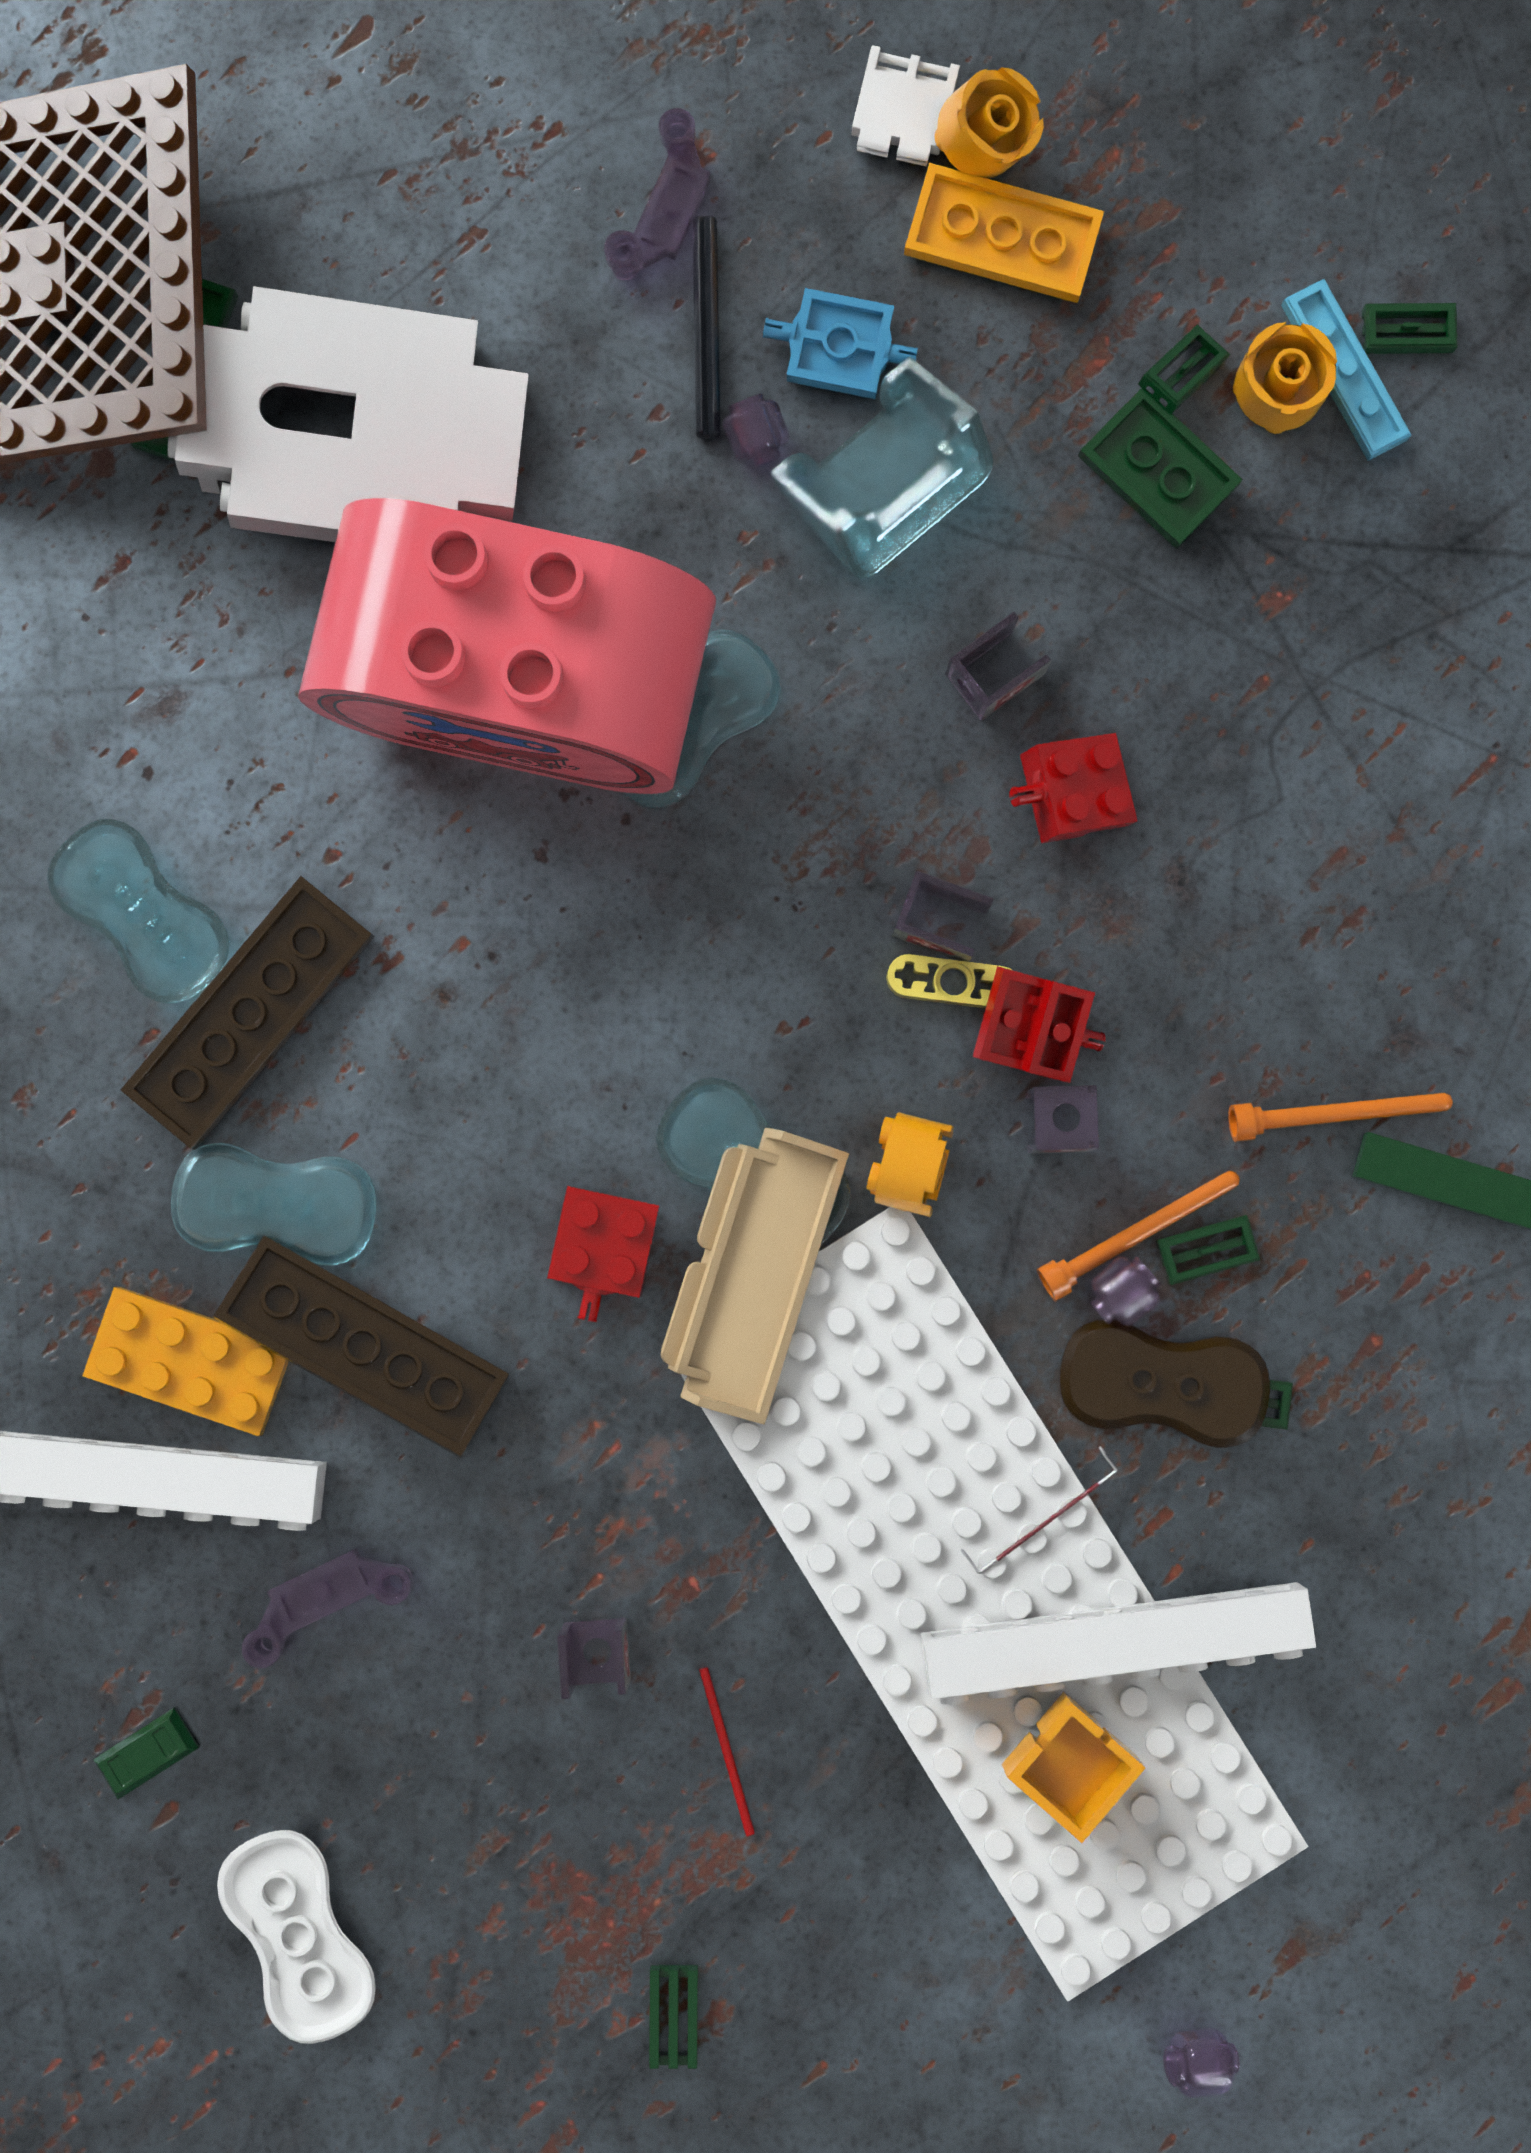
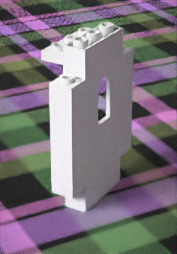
[168,286,528,542]

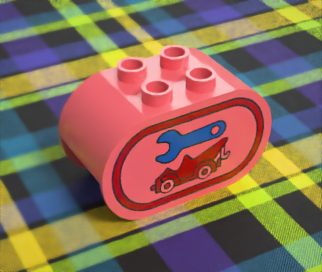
[298,498,716,794]

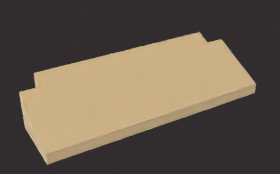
[661,1128,849,1425]

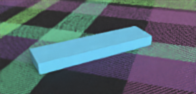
[1281,279,1411,461]

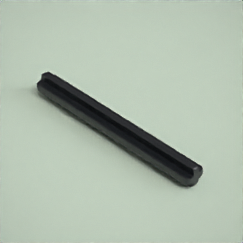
[692,215,721,440]

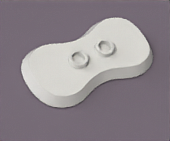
[217,1830,375,2044]

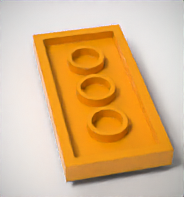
[904,163,1104,303]
[82,1287,289,1436]

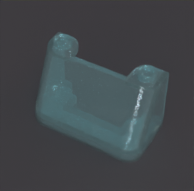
[770,356,993,579]

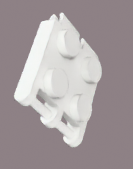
[851,45,960,167]

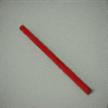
[699,1667,755,1836]

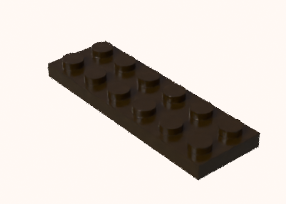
[120,876,375,1150]
[213,1235,509,1458]

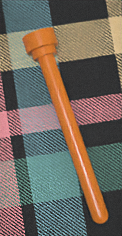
[1228,1093,1453,1142]
[1036,1171,1240,1302]

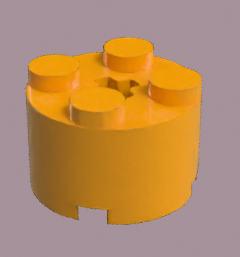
[934,67,1044,179]
[1233,322,1337,434]
[867,1112,954,1217]

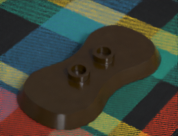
[1060,1319,1270,1448]

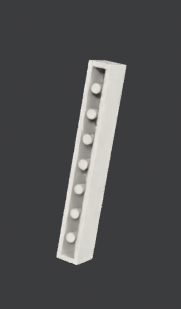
[0,1431,327,1531]
[921,1582,1316,1705]

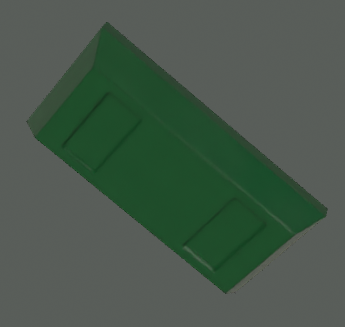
[93,1707,199,1800]

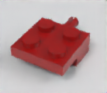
[1009,733,1138,843]
[972,966,1106,1083]
[547,1186,660,1322]

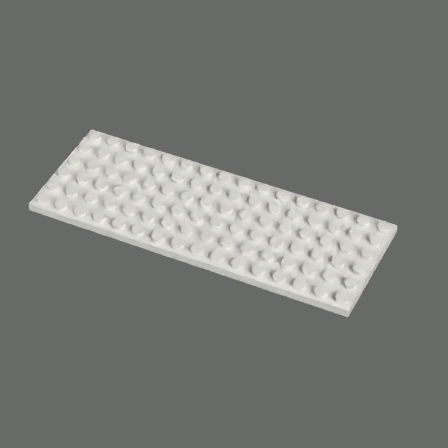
[681,1207,1309,2002]

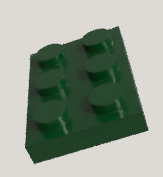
[1078,388,1243,549]

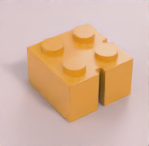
[1001,1691,1145,1843]

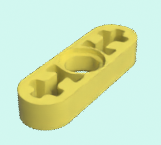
[886,954,1012,1009]

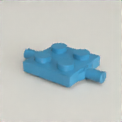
[763,288,918,399]

